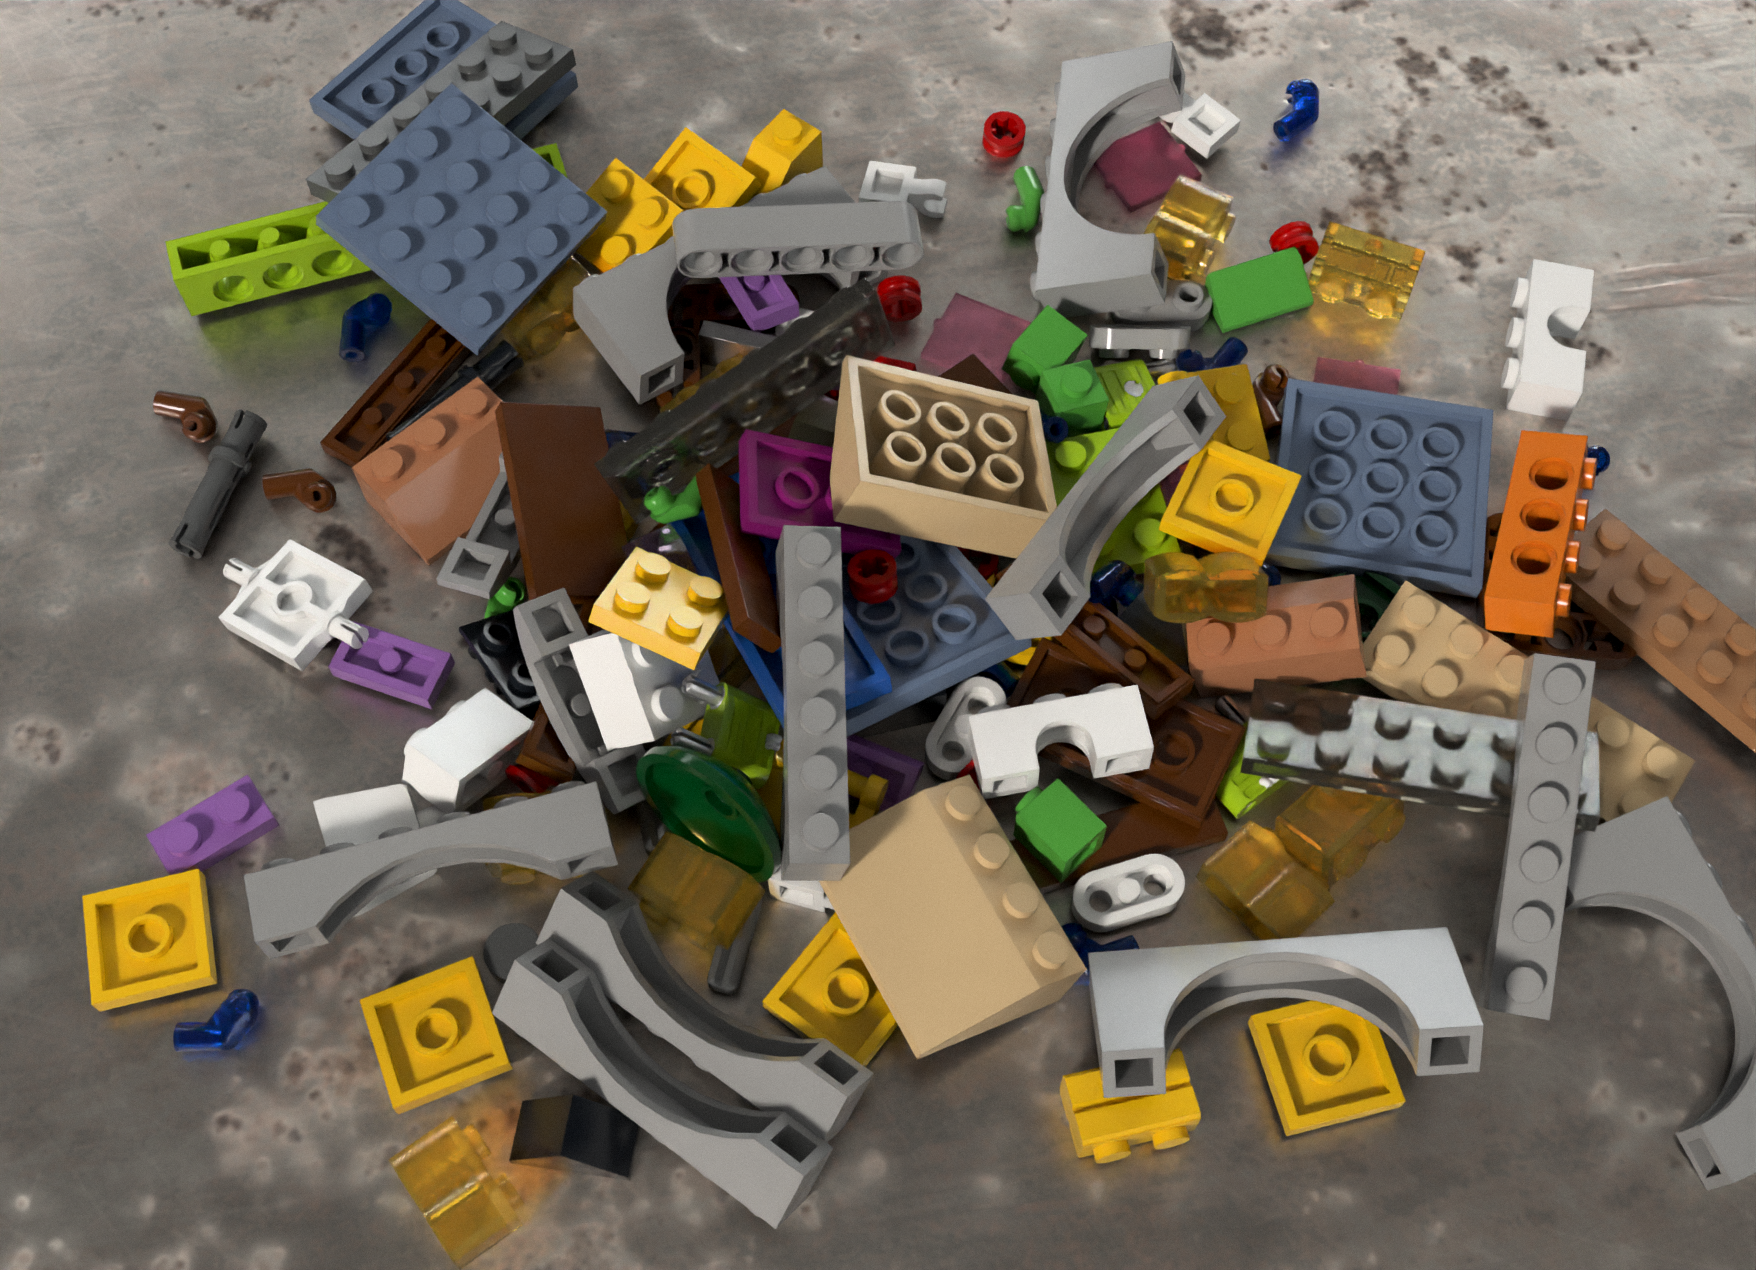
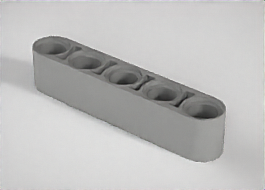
[672,201,924,278]

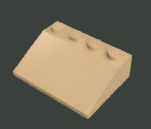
[830,355,1057,559]
[819,775,1087,1059]

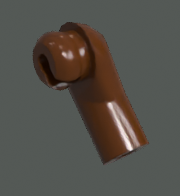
[1252,364,1291,439]
[153,390,218,443]
[262,468,336,513]

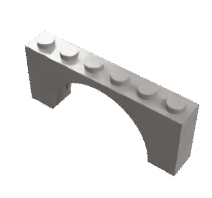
[1030,41,1185,318]
[573,166,888,405]
[1564,796,1756,1191]
[1088,927,1484,1098]

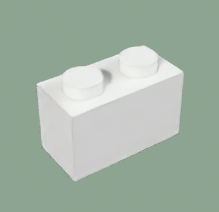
[402,688,532,814]

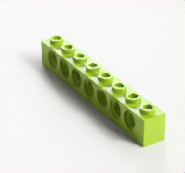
[165,143,568,316]

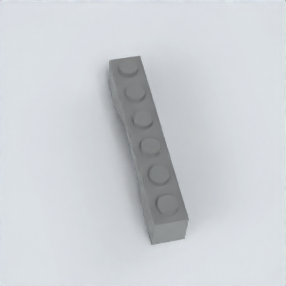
[985,375,1226,640]
[776,525,850,881]
[1479,653,1596,1020]
[243,781,618,959]
[536,871,874,1143]
[492,938,833,1229]

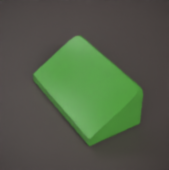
[1204,247,1314,333]

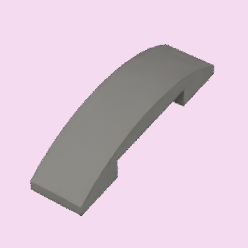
[437,452,521,599]
[513,588,646,814]

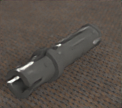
[169,409,267,559]

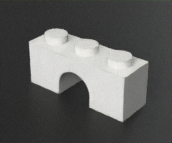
[1501,259,1594,421]
[968,683,1154,799]

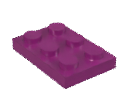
[739,429,901,559]

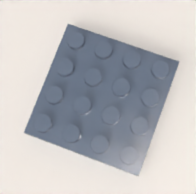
[309,0,578,140]
[316,83,608,356]
[1264,378,1493,598]
[841,535,1032,737]

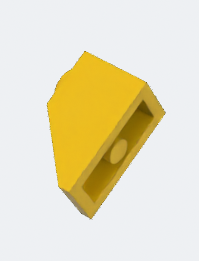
[741,109,823,201]

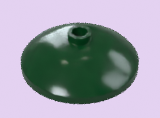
[636,746,781,883]

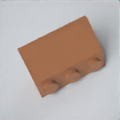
[352,377,503,566]
[1186,574,1367,698]

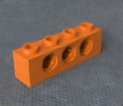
[1484,430,1597,638]

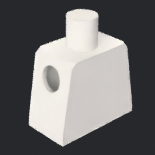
[313,784,446,917]

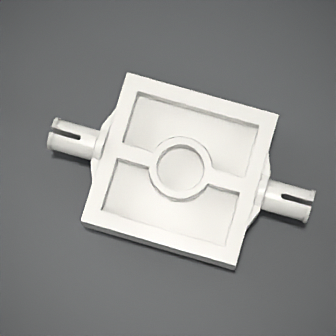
[219,539,373,671]

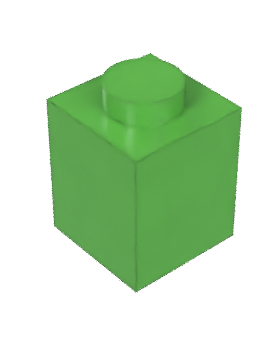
[1002,305,1088,395]
[1035,359,1109,440]
[1013,778,1107,883]

